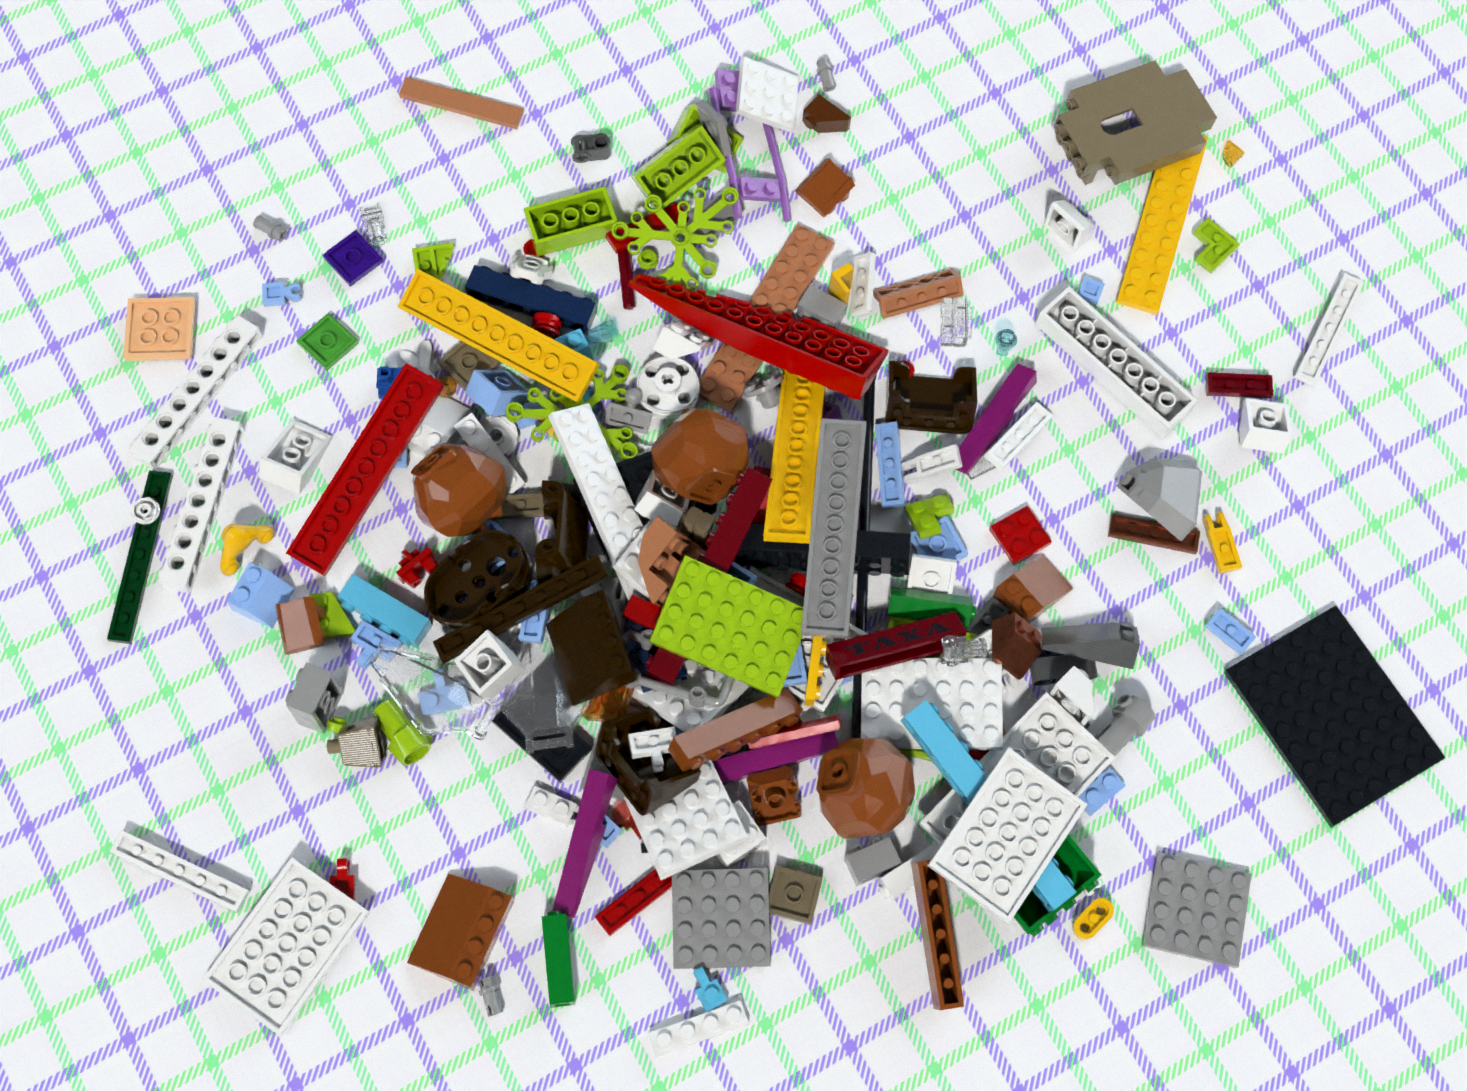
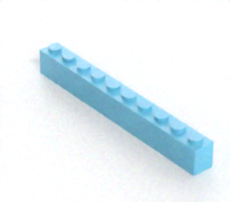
[900,700,1076,912]

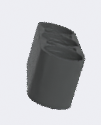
[1030,655,1098,686]

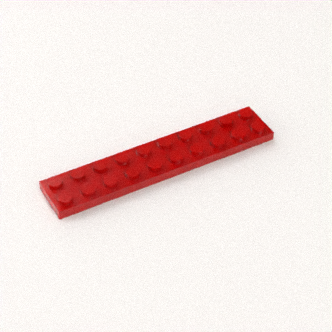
[286,363,445,577]

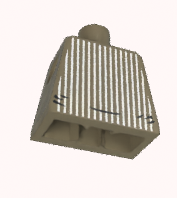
[327,717,385,768]

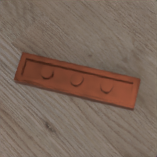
[1108,514,1200,555]

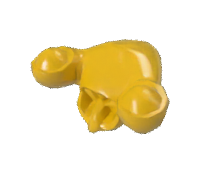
[220,523,274,576]

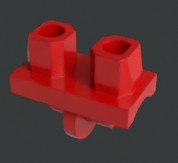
[396,547,438,589]

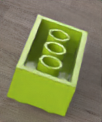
[630,124,726,209]
[524,186,618,256]

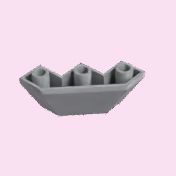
[1116,458,1202,541]

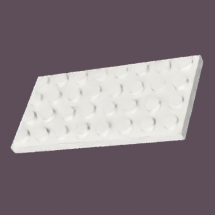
[919,692,1116,845]

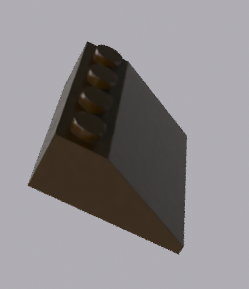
[546,589,639,706]

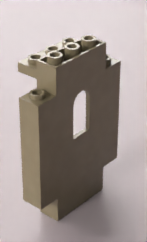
[1053,60,1217,185]

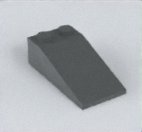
[1041,622,1140,669]

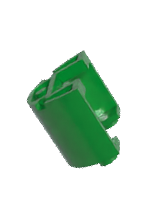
[1013,835,1102,937]

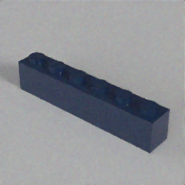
[465,265,597,334]

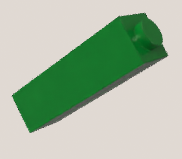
[887,586,976,627]
[541,911,575,1008]

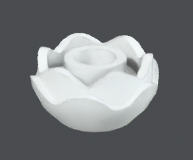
[131,497,160,525]

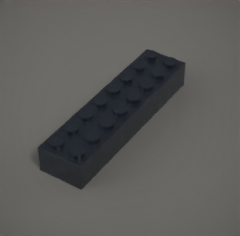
[734,524,911,577]

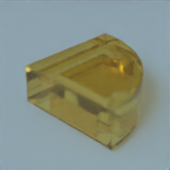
[1223,140,1245,168]

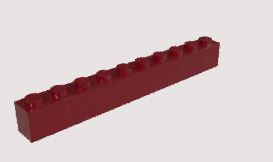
[645,467,773,685]

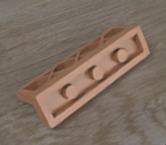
[873,268,964,319]

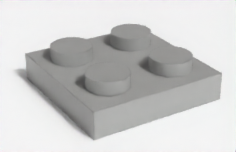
[696,100,732,157]

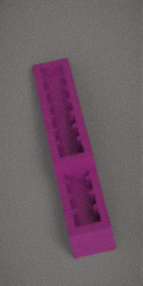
[955,363,1037,475]
[712,730,839,786]
[552,768,618,918]

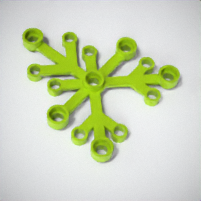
[612,187,739,291]
[505,364,638,461]

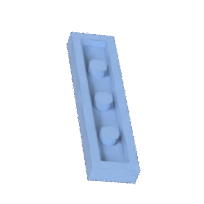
[875,421,905,509]

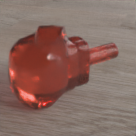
[611,802,642,839]

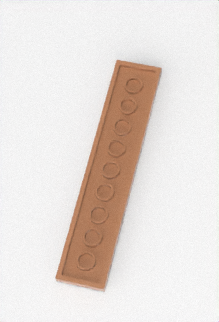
[699,224,835,414]

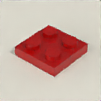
[989,506,1052,566]

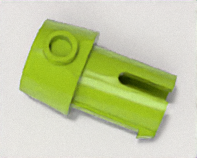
[372,699,433,766]

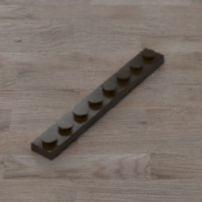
[433,554,609,664]

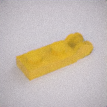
[1203,512,1242,574]

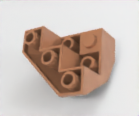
[638,516,706,607]

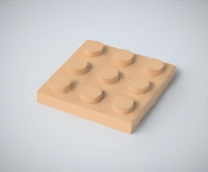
[124,297,195,361]

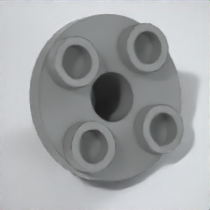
[743,369,784,409]

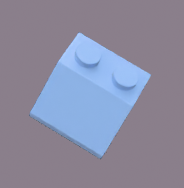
[465,369,532,417]
[226,562,295,629]

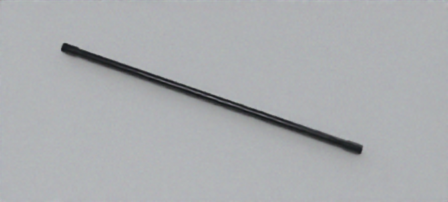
[851,374,877,738]

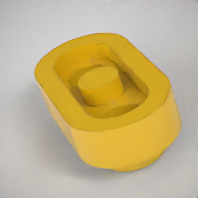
[1072,898,1114,940]

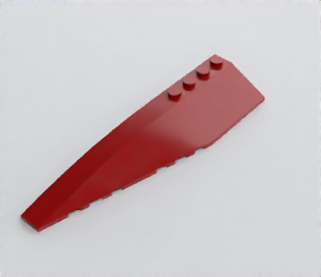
[628,273,889,400]

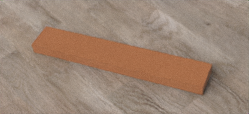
[399,77,524,130]

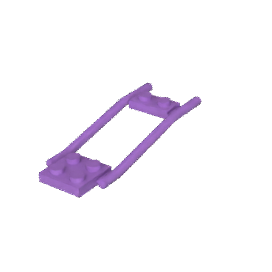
[709,69,792,222]

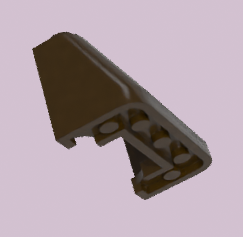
[885,361,978,434]
[535,480,589,585]
[595,707,701,816]

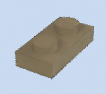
[499,493,544,520]

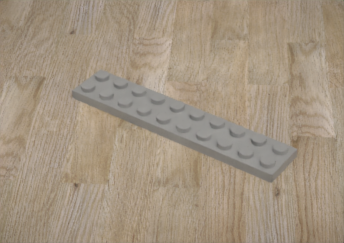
[801,418,866,639]

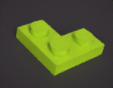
[1193,218,1240,274]
[904,493,954,540]

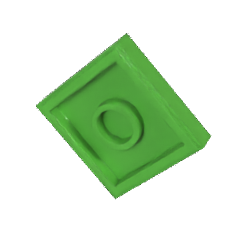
[296,313,359,371]

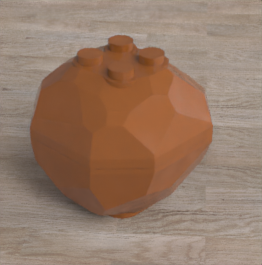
[651,408,749,505]
[411,443,506,537]
[817,738,915,839]

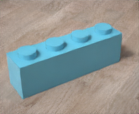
[338,574,432,648]

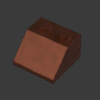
[992,612,1042,680]

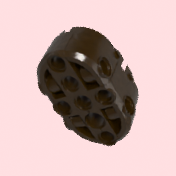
[424,530,532,631]

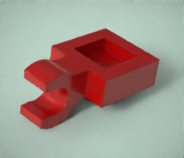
[330,858,356,900]

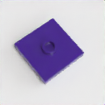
[322,230,384,287]

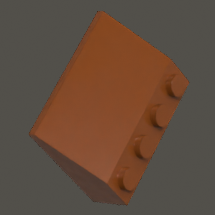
[407,873,514,991]

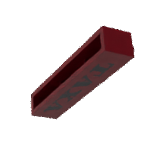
[825,611,967,680]

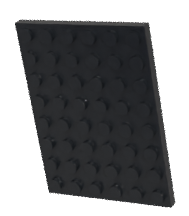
[1223,606,1445,828]

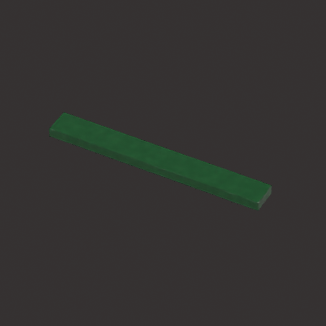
[107,470,173,644]

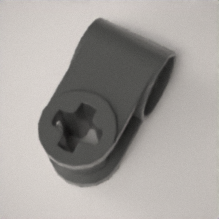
[571,133,612,163]

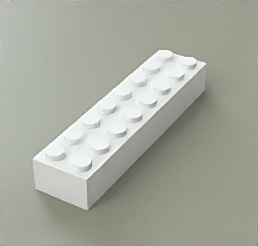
[1035,287,1198,438]

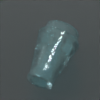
[584,321,618,345]
[996,329,1017,356]

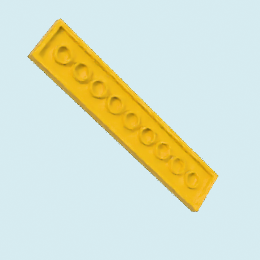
[1116,136,1208,315]
[397,269,600,403]
[763,369,825,544]

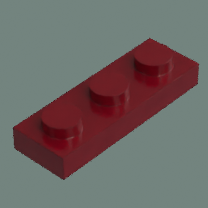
[1205,372,1273,398]

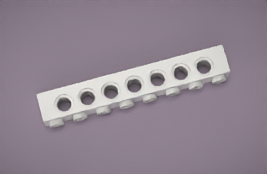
[128,315,262,471]
[158,417,244,594]

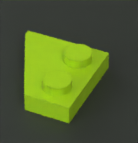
[412,242,454,281]
[309,592,355,639]

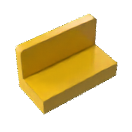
[828,263,854,304]

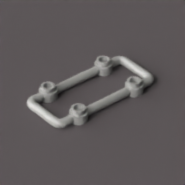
[623,629,735,708]

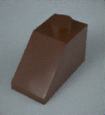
[802,94,851,133]

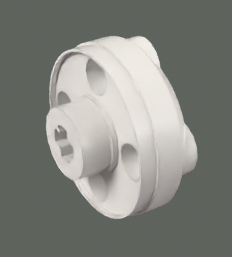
[636,356,700,419]

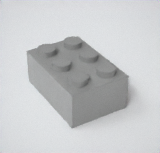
[285,662,344,734]

